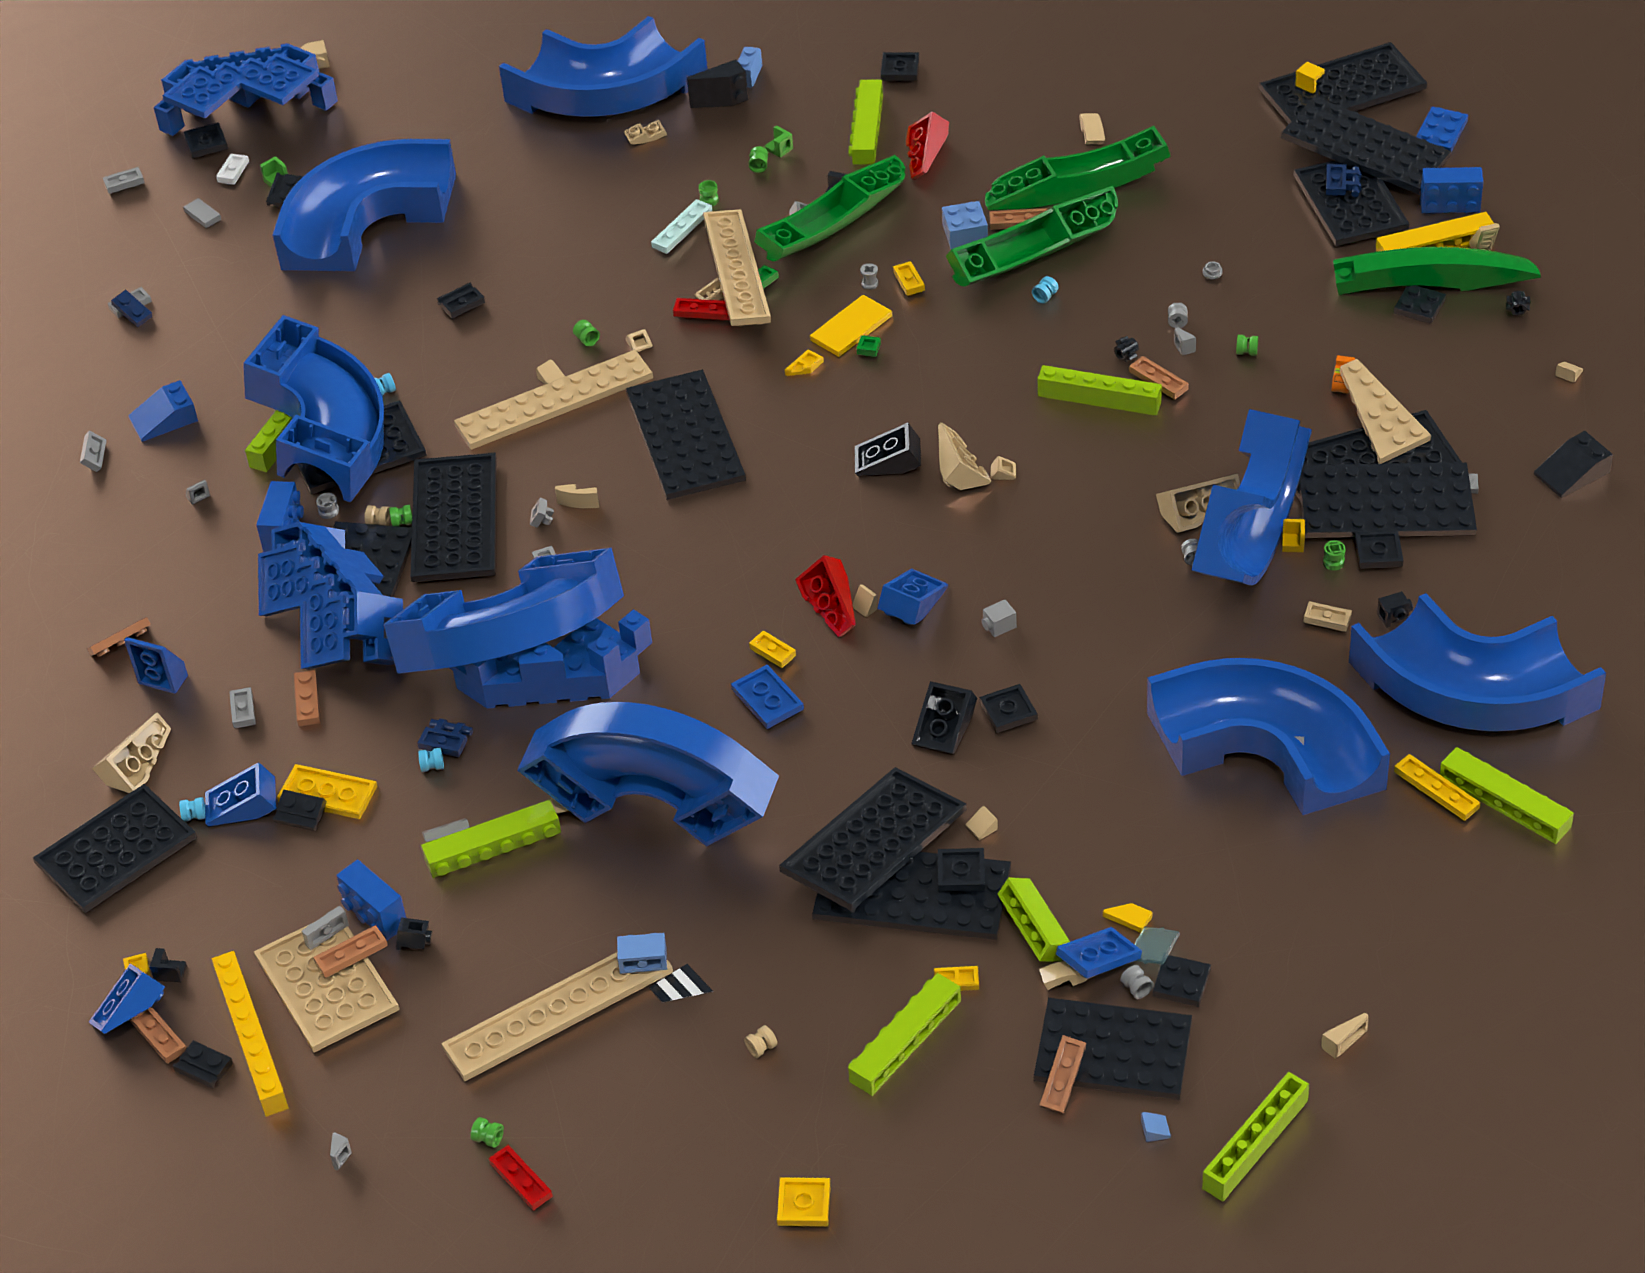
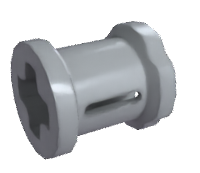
[860,263,879,290]

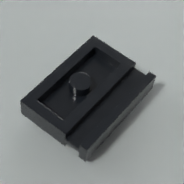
[266,172,303,208]
[437,283,485,319]
[273,789,327,831]
[173,1040,233,1089]

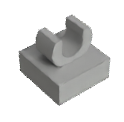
[530,498,554,528]

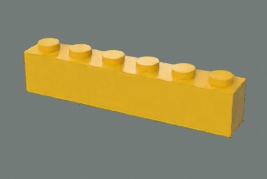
[1375,212,1494,252]

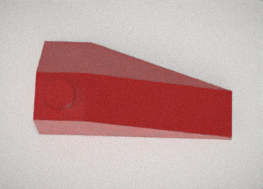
[906,111,949,180]
[795,555,856,637]

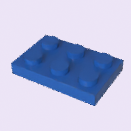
[1416,106,1468,152]
[731,664,804,729]
[1056,927,1142,979]

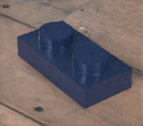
[111,290,152,328]

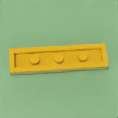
[1394,754,1481,821]

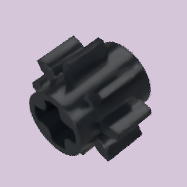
[1506,291,1531,315]
[1114,336,1139,362]

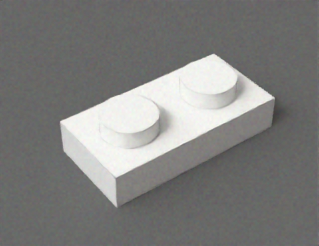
[216,153,249,185]

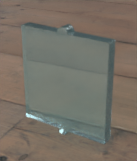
[1134,927,1180,965]

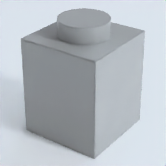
[982,600,1017,637]

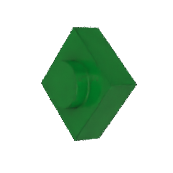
[856,335,881,357]

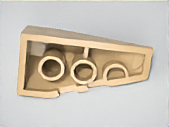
[938,422,991,490]
[1156,474,1240,532]
[92,712,171,793]

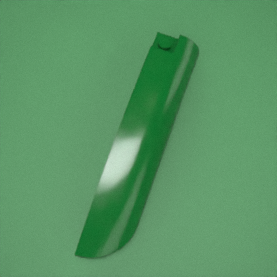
[985,126,1171,210]
[754,155,906,261]
[945,186,1118,287]
[1333,247,1541,295]

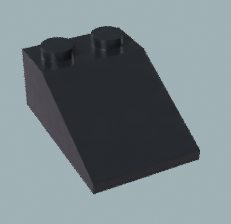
[687,59,748,109]
[855,423,921,476]
[1534,431,1613,498]
[911,681,978,754]

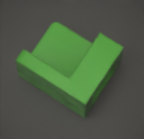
[765,126,793,158]
[260,156,288,187]

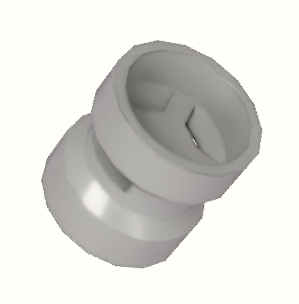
[1121,965,1154,999]

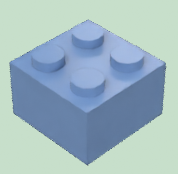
[942,201,988,249]

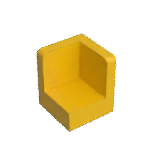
[1295,62,1325,93]
[1282,519,1305,552]

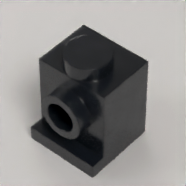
[1377,591,1413,628]
[396,917,432,950]

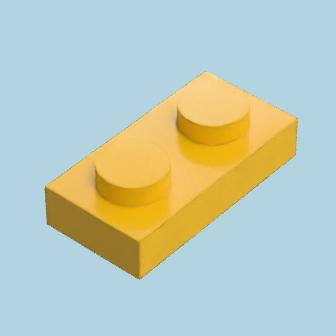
[893,261,925,296]
[749,630,796,668]

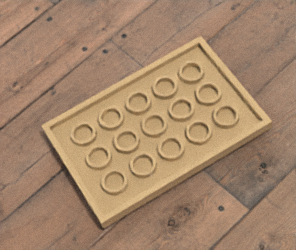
[254,922,399,1052]

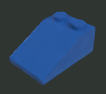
[128,380,198,442]
[877,568,949,625]
[124,637,188,694]
[205,762,276,826]
[89,963,165,1034]

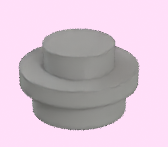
[1203,261,1223,279]

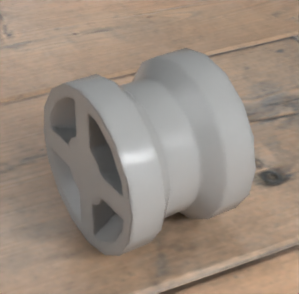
[1168,303,1188,328]
[316,493,339,519]
[1181,538,1199,566]

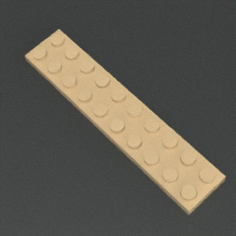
[703,209,771,326]
[454,349,653,450]
[441,952,673,1081]

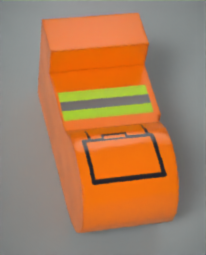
[1331,355,1355,394]

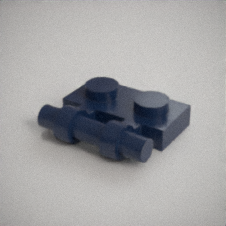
[1326,164,1361,197]
[417,718,473,757]

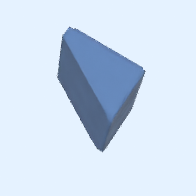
[1141,1112,1171,1142]

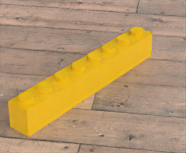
[211,951,289,1117]

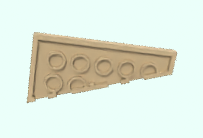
[1340,359,1431,464]

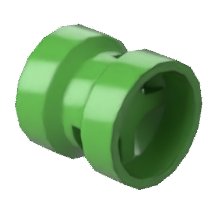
[749,146,768,173]
[698,180,719,206]
[573,319,600,346]
[1236,335,1258,356]
[389,504,412,527]
[1323,540,1346,571]
[470,1117,504,1148]

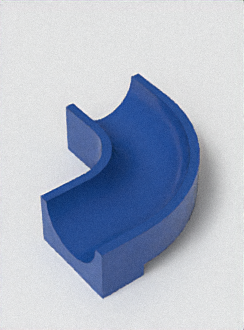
[499,16,708,116]
[273,139,456,271]
[243,315,384,503]
[1192,409,1312,585]
[384,548,624,673]
[1349,593,1606,731]
[1147,658,1390,815]
[517,702,779,847]

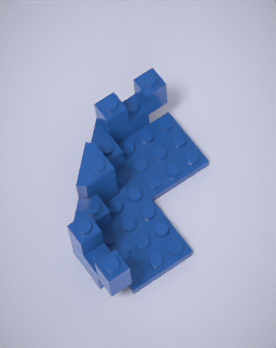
[153,43,338,136]
[258,522,403,670]
[449,609,653,709]

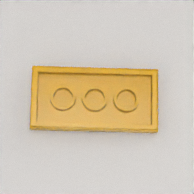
[810,295,892,357]
[277,764,377,819]

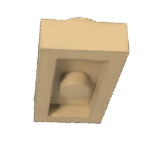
[1303,601,1352,632]

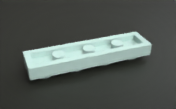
[651,199,712,254]

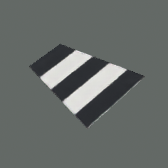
[649,964,713,1003]

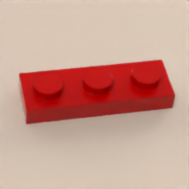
[673,298,730,320]
[488,1145,553,1211]

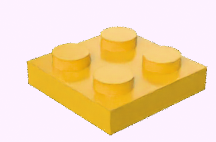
[777,1177,831,1226]

